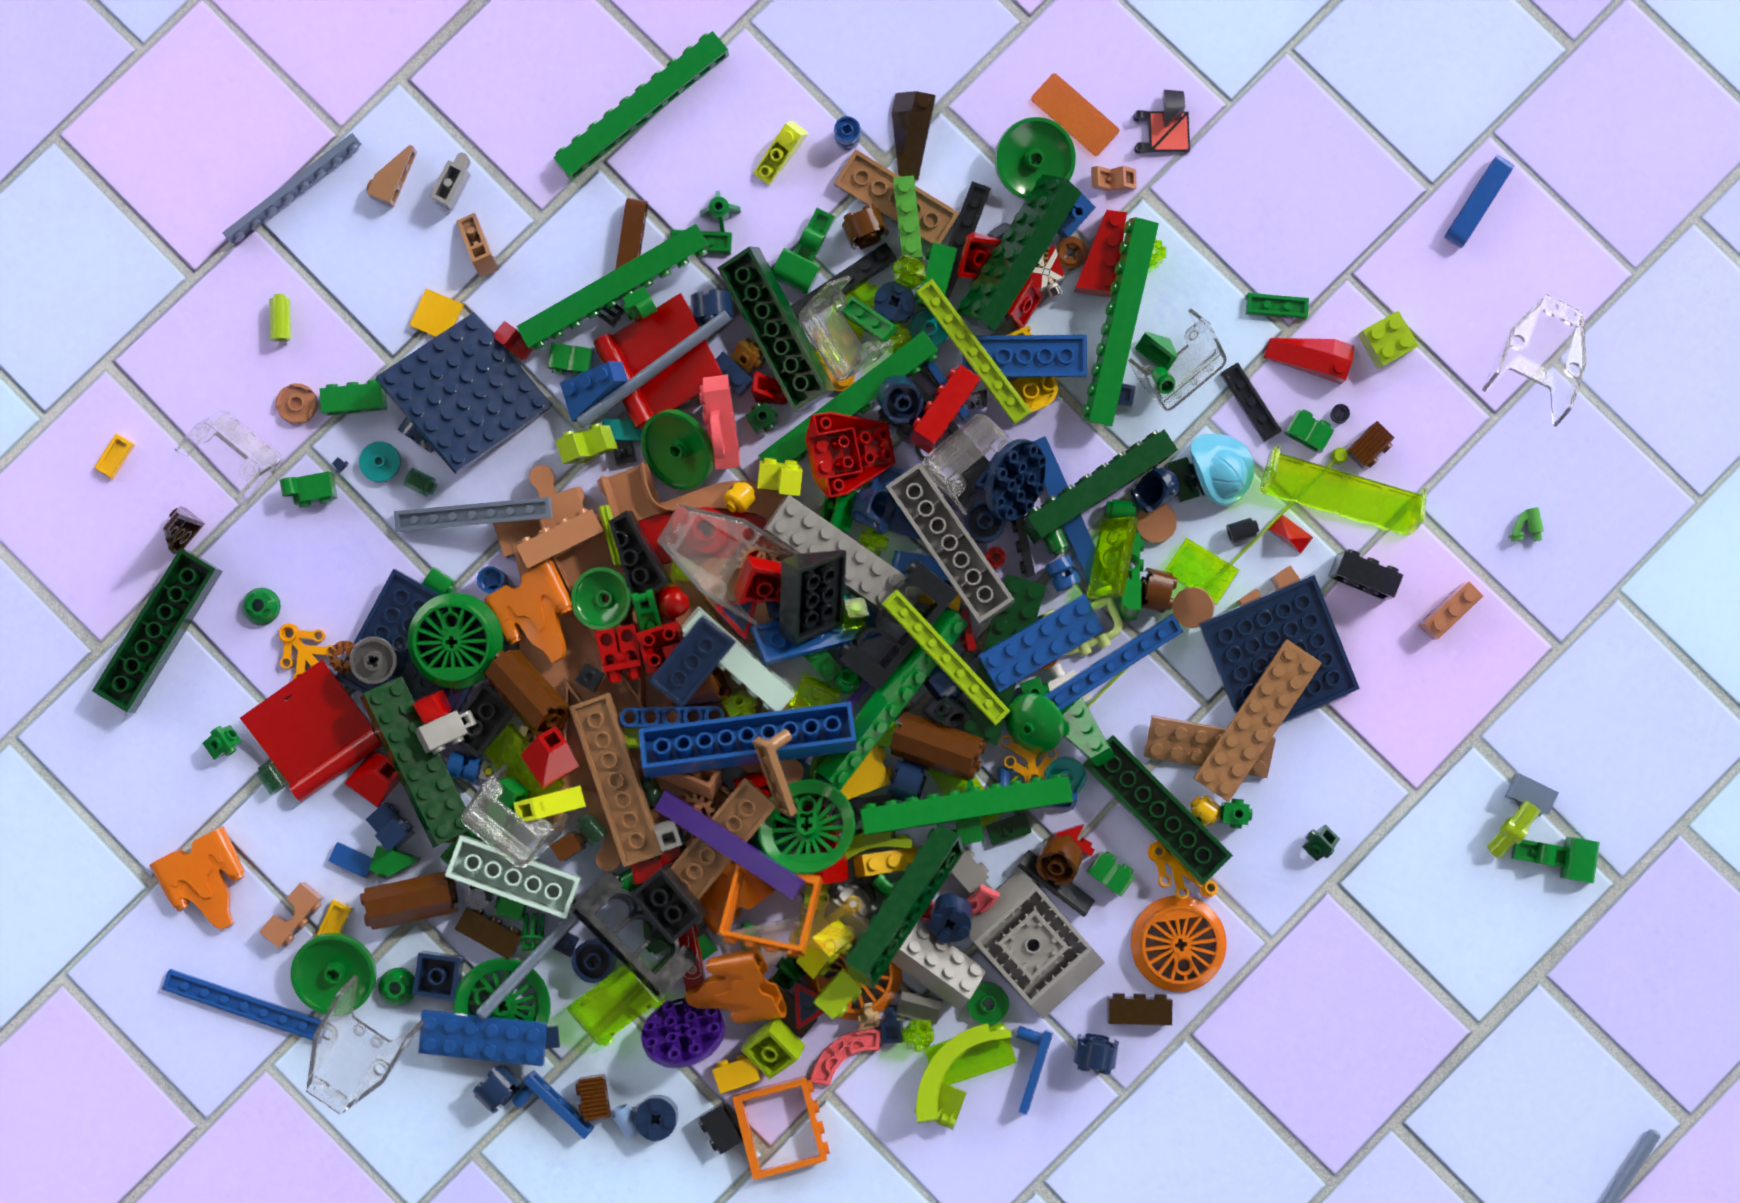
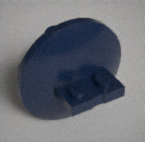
[975,439,1047,521]

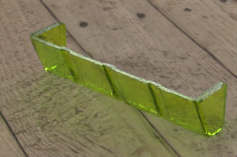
[1259,445,1428,535]

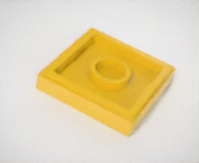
[409,288,465,337]

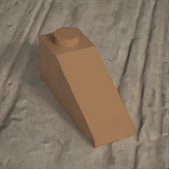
[367,145,417,207]
[456,213,499,278]

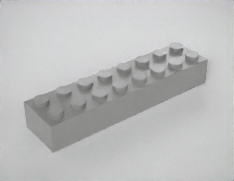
[886,463,1015,626]
[761,495,923,625]
[822,872,987,1011]

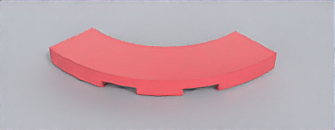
[920,884,999,922]
[810,1028,881,1086]

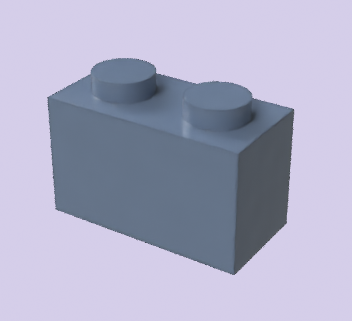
[1505,774,1559,817]

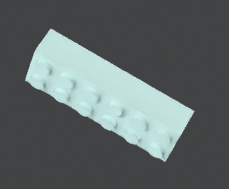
[682,606,795,712]
[445,835,582,919]

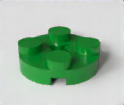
[967,982,1009,1025]

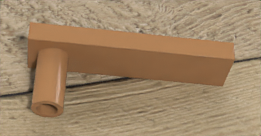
[753,729,797,817]

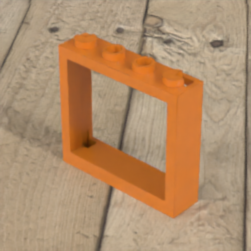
[718,864,823,958]
[732,1075,830,1181]

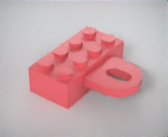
[699,374,740,470]

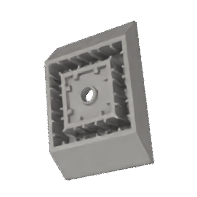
[969,869,1105,1019]

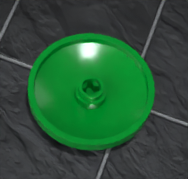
[995,117,1076,199]
[641,409,714,490]
[290,933,377,1015]

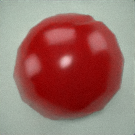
[656,586,690,619]

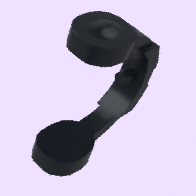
[832,876,878,919]

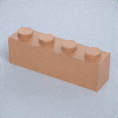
[516,508,604,571]

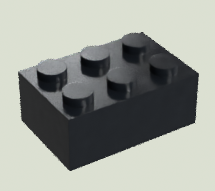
[1328,549,1404,601]
[459,682,515,758]
[630,864,708,944]

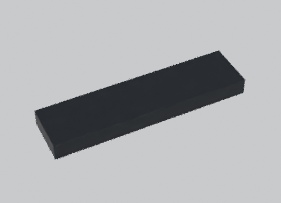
[1220,362,1282,442]
[1017,850,1095,917]

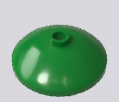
[571,567,632,630]
[1005,693,1065,753]

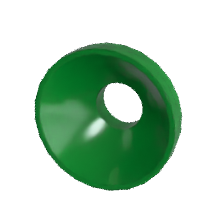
[242,588,281,625]
[378,968,415,1006]

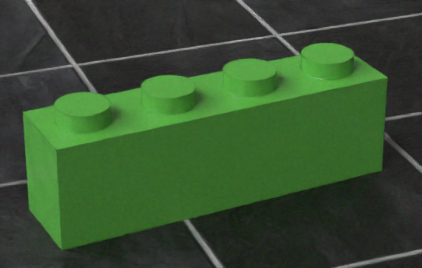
[893,176,923,264]

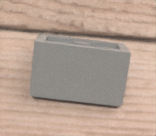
[897,989,943,1024]

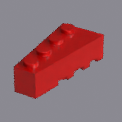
[1074,210,1127,298]
[910,364,981,455]
[733,555,781,603]

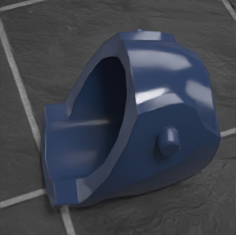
[1131,467,1181,513]

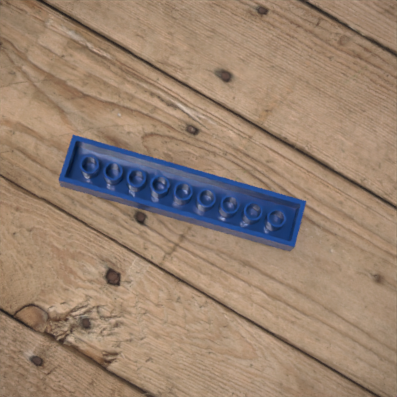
[639,702,857,778]

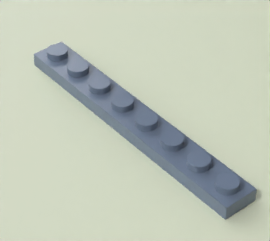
[222,133,362,244]
[394,497,553,532]

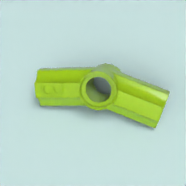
[1487,799,1541,858]

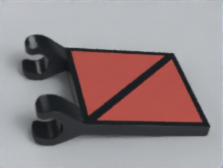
[1133,110,1190,154]

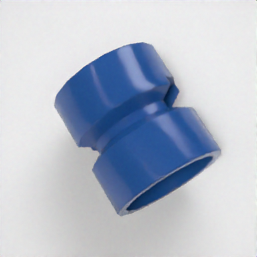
[834,116,861,150]
[1045,555,1081,592]
[477,566,508,594]
[447,751,482,784]

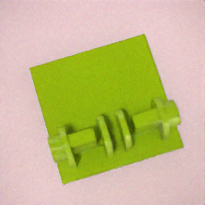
[914,1082,967,1130]

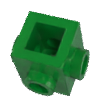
[1019,676,1049,695]
[202,725,242,760]
[1220,798,1253,829]

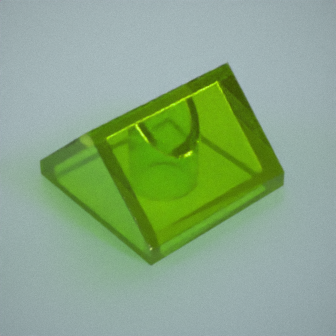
[788,672,840,709]

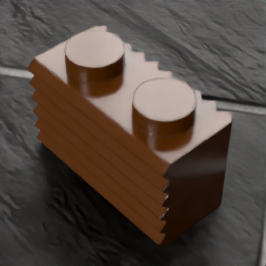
[1346,421,1395,469]
[550,831,587,862]
[575,1073,611,1122]

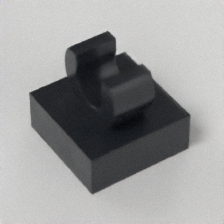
[613,441,637,466]

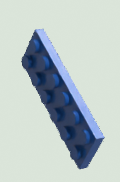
[962,335,1087,378]
[977,594,1104,692]
[750,599,881,666]
[419,1010,547,1066]

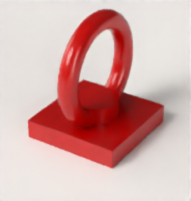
[1005,278,1043,329]

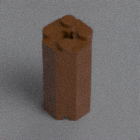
[484,650,571,737]
[890,712,987,782]
[360,871,458,930]

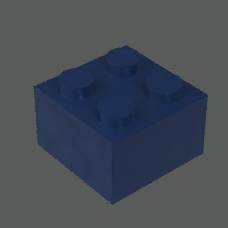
[412,951,465,1001]

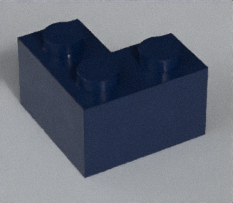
[716,351,753,398]
[365,802,416,851]

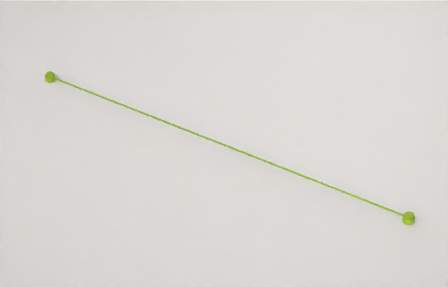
[1010,447,1348,782]

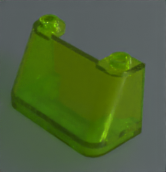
[566,956,667,1047]

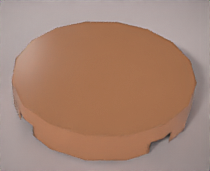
[276,383,318,424]
[1135,505,1177,544]
[1172,586,1215,628]

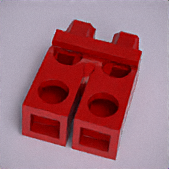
[595,624,643,683]

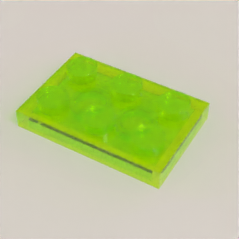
[1164,537,1240,606]

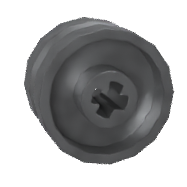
[349,636,396,684]

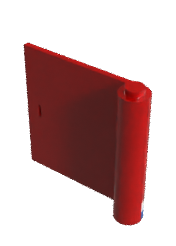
[593,293,723,431]
[240,659,383,802]

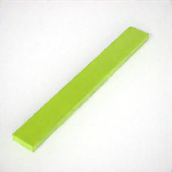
[916,279,1031,425]
[881,589,1010,726]

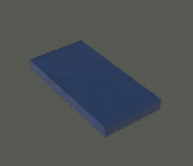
[648,615,736,708]

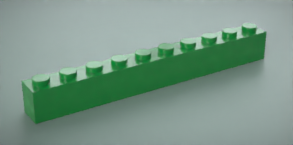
[553,31,729,181]
[1082,217,1159,427]
[516,224,710,350]
[758,330,940,464]
[815,607,969,790]
[859,773,1073,836]

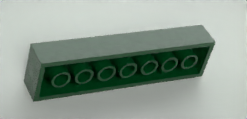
[957,174,1082,332]
[717,246,836,412]
[1020,429,1178,545]
[92,548,223,713]
[957,574,1046,745]
[360,676,475,848]
[1083,735,1233,885]
[845,823,964,990]

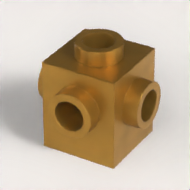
[730,337,765,373]

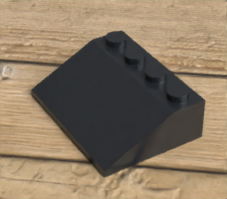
[779,550,847,644]

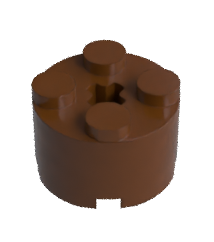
[842,204,889,250]
[1140,567,1178,613]
[1036,835,1084,885]

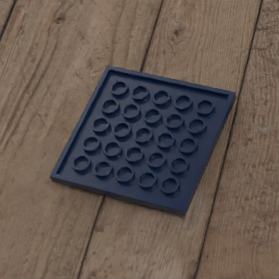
[375,312,553,475]
[336,569,487,724]
[1198,574,1360,723]

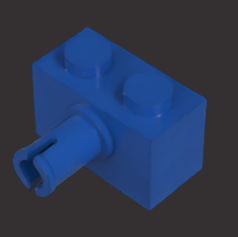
[1057,193,1096,238]

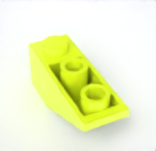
[753,121,809,185]
[513,786,585,823]

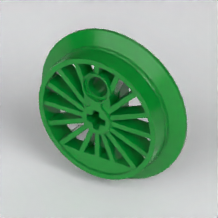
[408,593,503,689]
[758,779,855,874]
[454,958,551,1024]

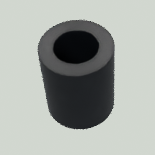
[1226,518,1259,545]

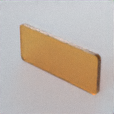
[1031,73,1120,156]

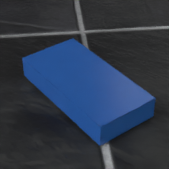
[328,842,373,878]

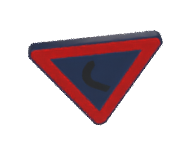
[714,600,757,640]
[793,983,825,1030]

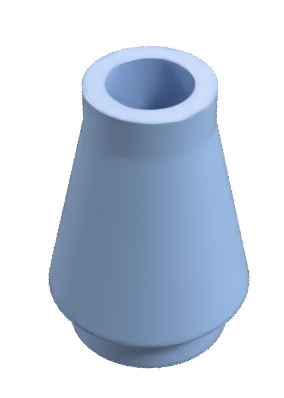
[612,1104,637,1138]

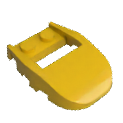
[1008,326,1058,413]

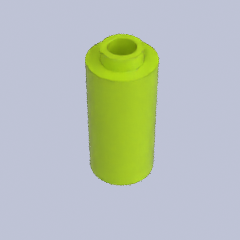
[269,294,291,342]

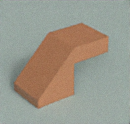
[1091,166,1137,191]

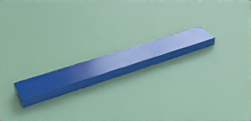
[1033,436,1113,595]
[1043,614,1183,711]
[162,969,328,1043]

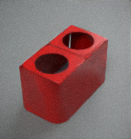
[413,689,452,725]

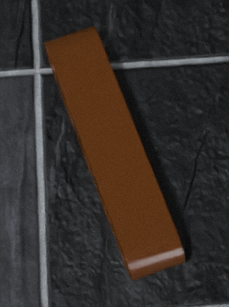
[615,198,648,269]

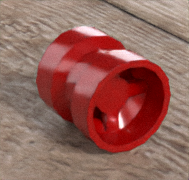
[985,547,1006,569]

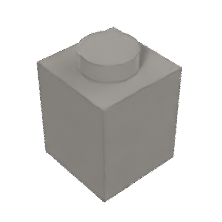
[654,819,682,852]

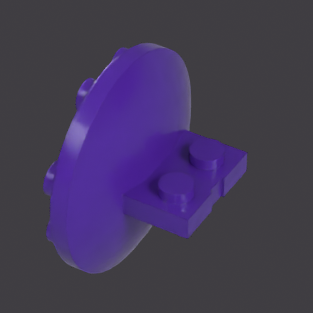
[641,998,725,1068]

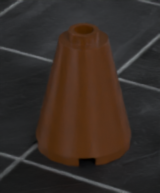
[668,667,729,707]

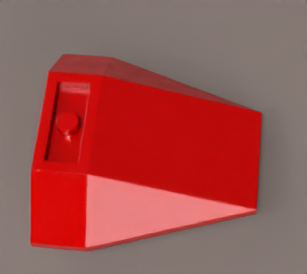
[805,412,896,498]

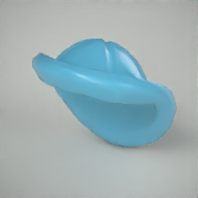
[1190,434,1254,506]

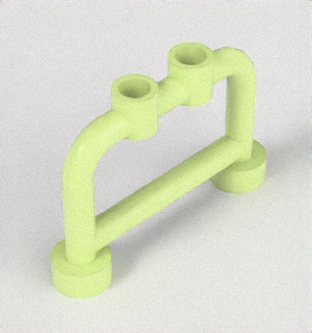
[1039,585,1122,656]

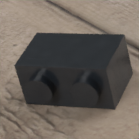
[698,1102,743,1155]

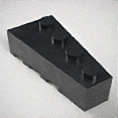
[609,510,674,605]

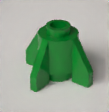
[700,191,741,232]

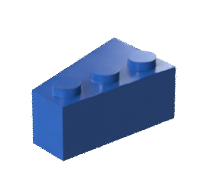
[560,361,628,422]

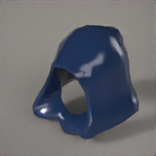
[851,488,896,535]

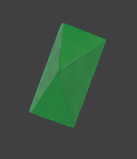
[1135,332,1178,371]

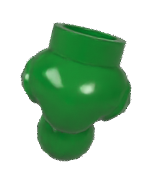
[835,668,861,694]

